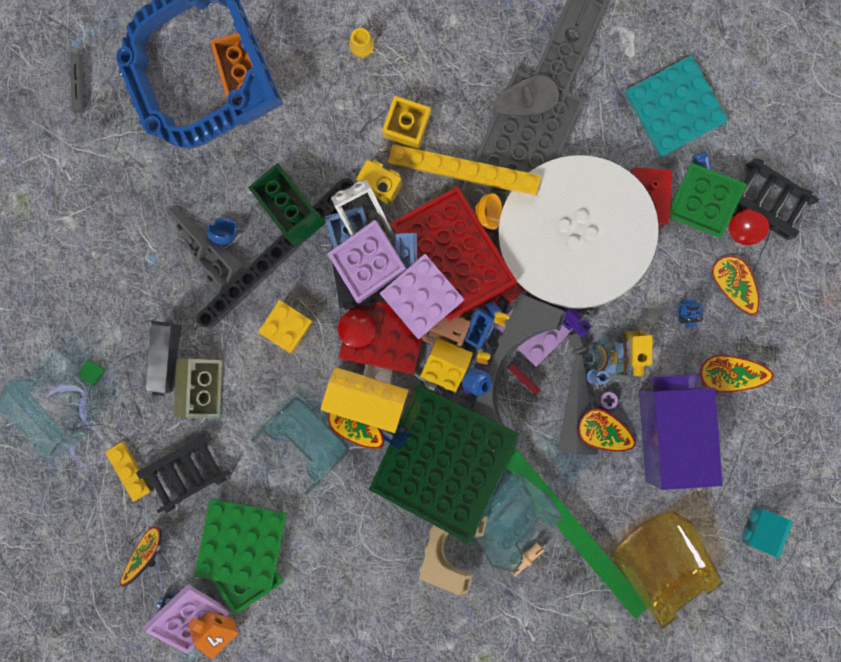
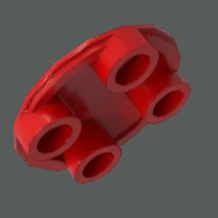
[728,208,769,245]
[337,309,376,348]

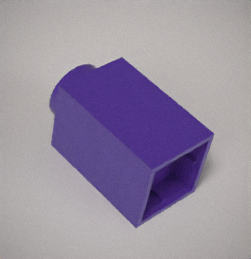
[639,374,723,490]

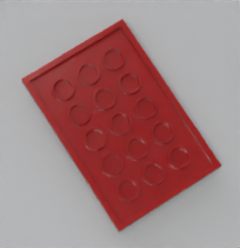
[390,187,517,322]

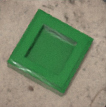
[77,359,106,386]

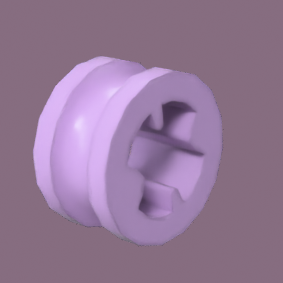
[599,392,618,409]

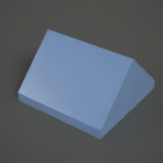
[325,207,368,248]

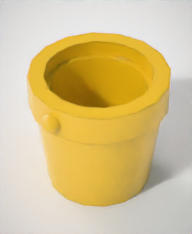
[349,28,374,58]

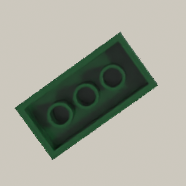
[248,163,326,248]

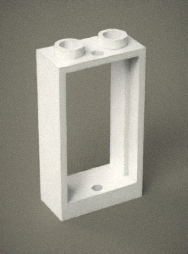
[331,180,396,246]

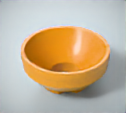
[475,193,503,229]

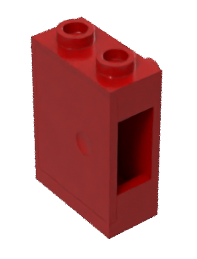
[630,167,673,229]

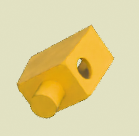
[623,330,652,376]

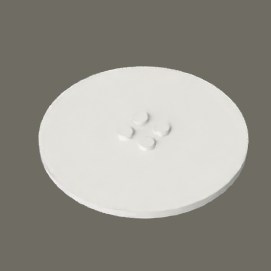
[499,155,658,308]

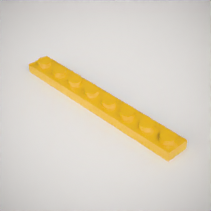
[388,144,541,196]

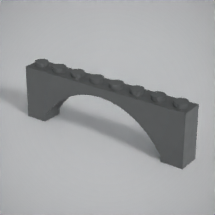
[470,294,567,425]

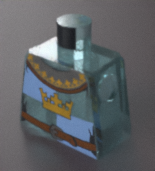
[583,339,629,376]

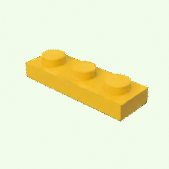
[105,442,152,502]

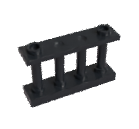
[736,158,820,241]
[136,433,231,513]

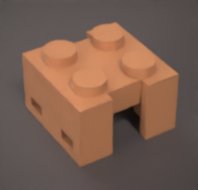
[421,316,471,347]

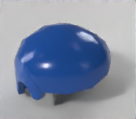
[207,218,237,245]

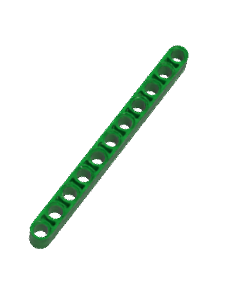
[506,448,650,620]

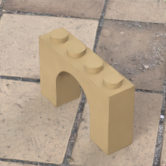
[419,516,488,596]

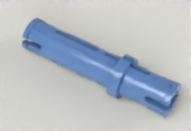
[586,369,609,384]

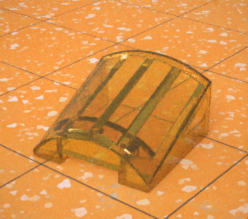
[611,510,724,629]

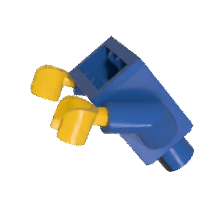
[464,302,510,365]

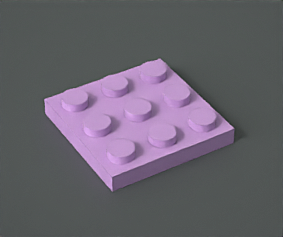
[328,220,407,303]
[380,254,464,339]
[497,293,573,367]
[143,584,229,654]

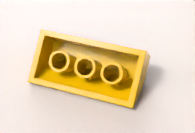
[321,367,408,433]

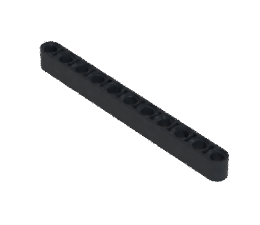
[196,178,354,328]

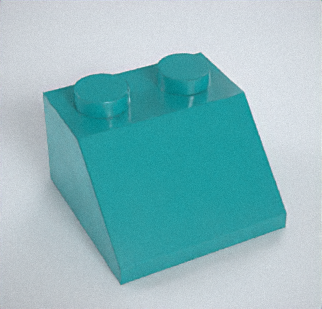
[742,506,794,559]

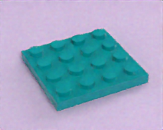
[624,55,729,158]

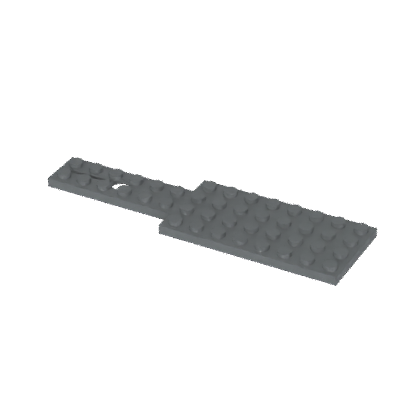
[460,0,609,228]

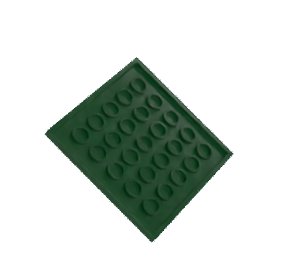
[368,385,521,544]

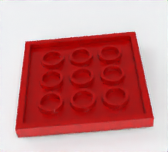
[338,302,422,375]

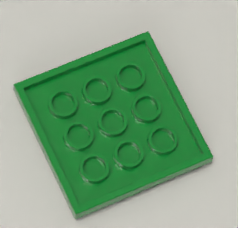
[194,498,287,591]

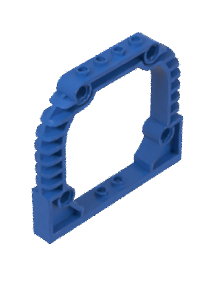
[116,0,283,148]

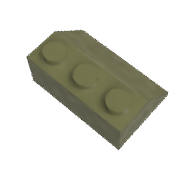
[174,358,223,418]

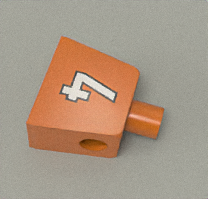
[188,612,239,659]

